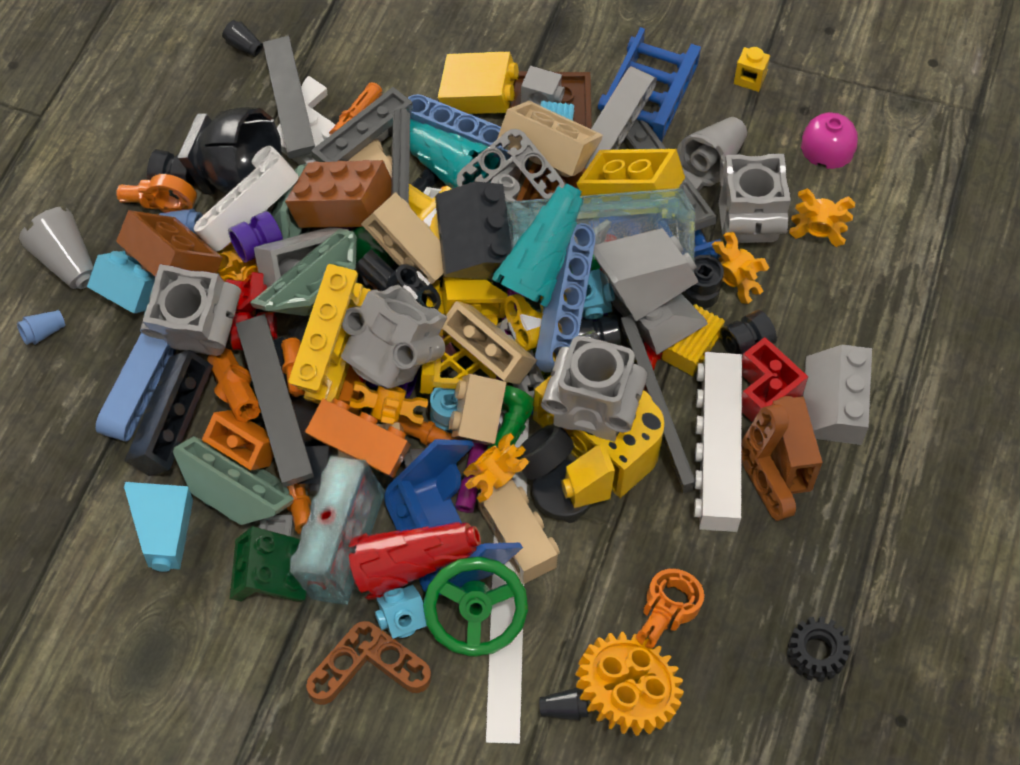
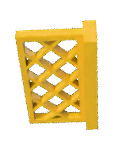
[420,280,498,394]

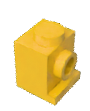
[733,47,770,92]

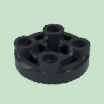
[532,460,592,523]

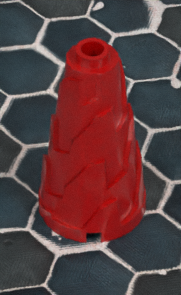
[349,522,481,600]

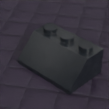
[435,181,512,281]

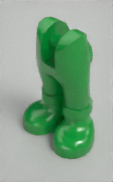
[487,386,534,450]

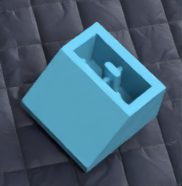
[87,251,155,313]

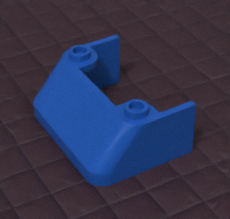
[385,439,523,595]

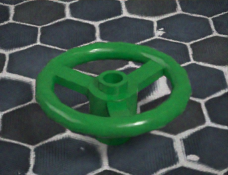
[423,556,528,657]

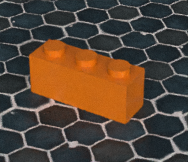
[305,398,411,478]

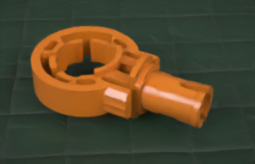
[117,174,197,213]
[636,569,704,648]

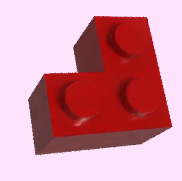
[741,337,808,422]

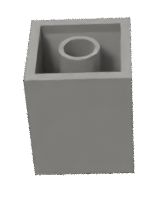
[593,228,698,321]

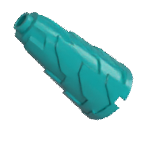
[410,119,499,189]
[492,183,584,307]

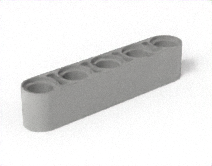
[584,66,657,169]

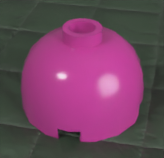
[801,112,858,169]

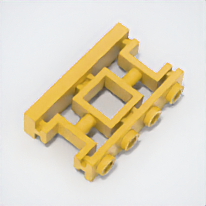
[289,264,371,404]

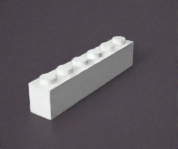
[694,352,742,532]

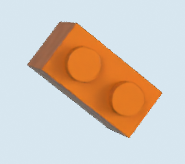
[202,410,274,470]

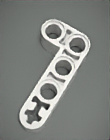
[194,146,299,251]

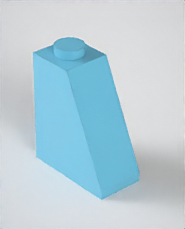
[124,482,193,572]

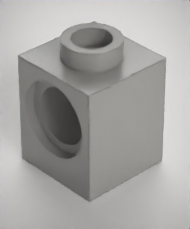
[521,66,565,105]

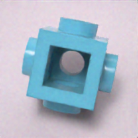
[582,269,615,319]
[375,585,427,639]

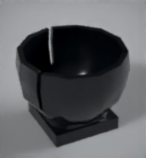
[178,107,282,195]

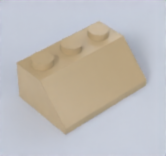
[497,101,603,177]

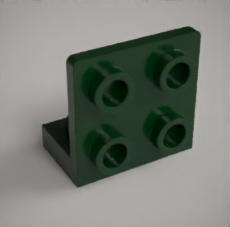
[229,526,310,602]

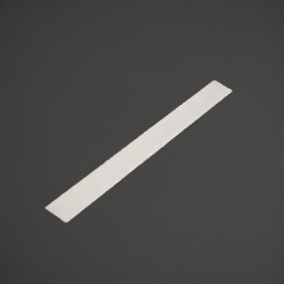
[486,411,529,744]

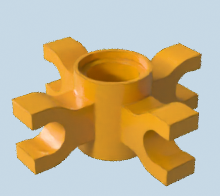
[789,188,855,247]
[712,232,769,304]
[349,381,428,425]
[463,433,529,503]

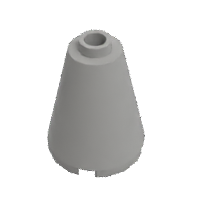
[677,117,747,186]
[19,207,94,289]

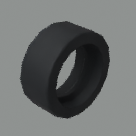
[516,423,574,480]

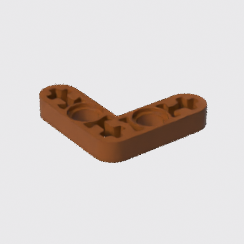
[741,404,796,520]
[306,621,431,705]

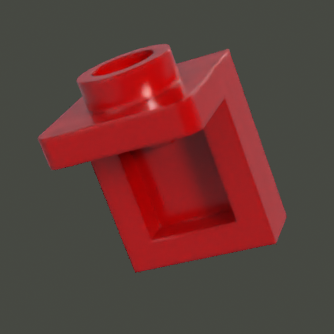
[225,272,267,313]

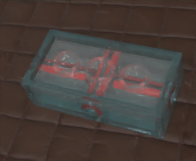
[290,456,385,605]

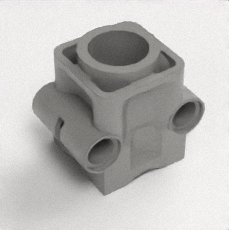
[718,154,791,243]
[140,264,241,356]
[341,285,447,388]
[541,336,648,442]

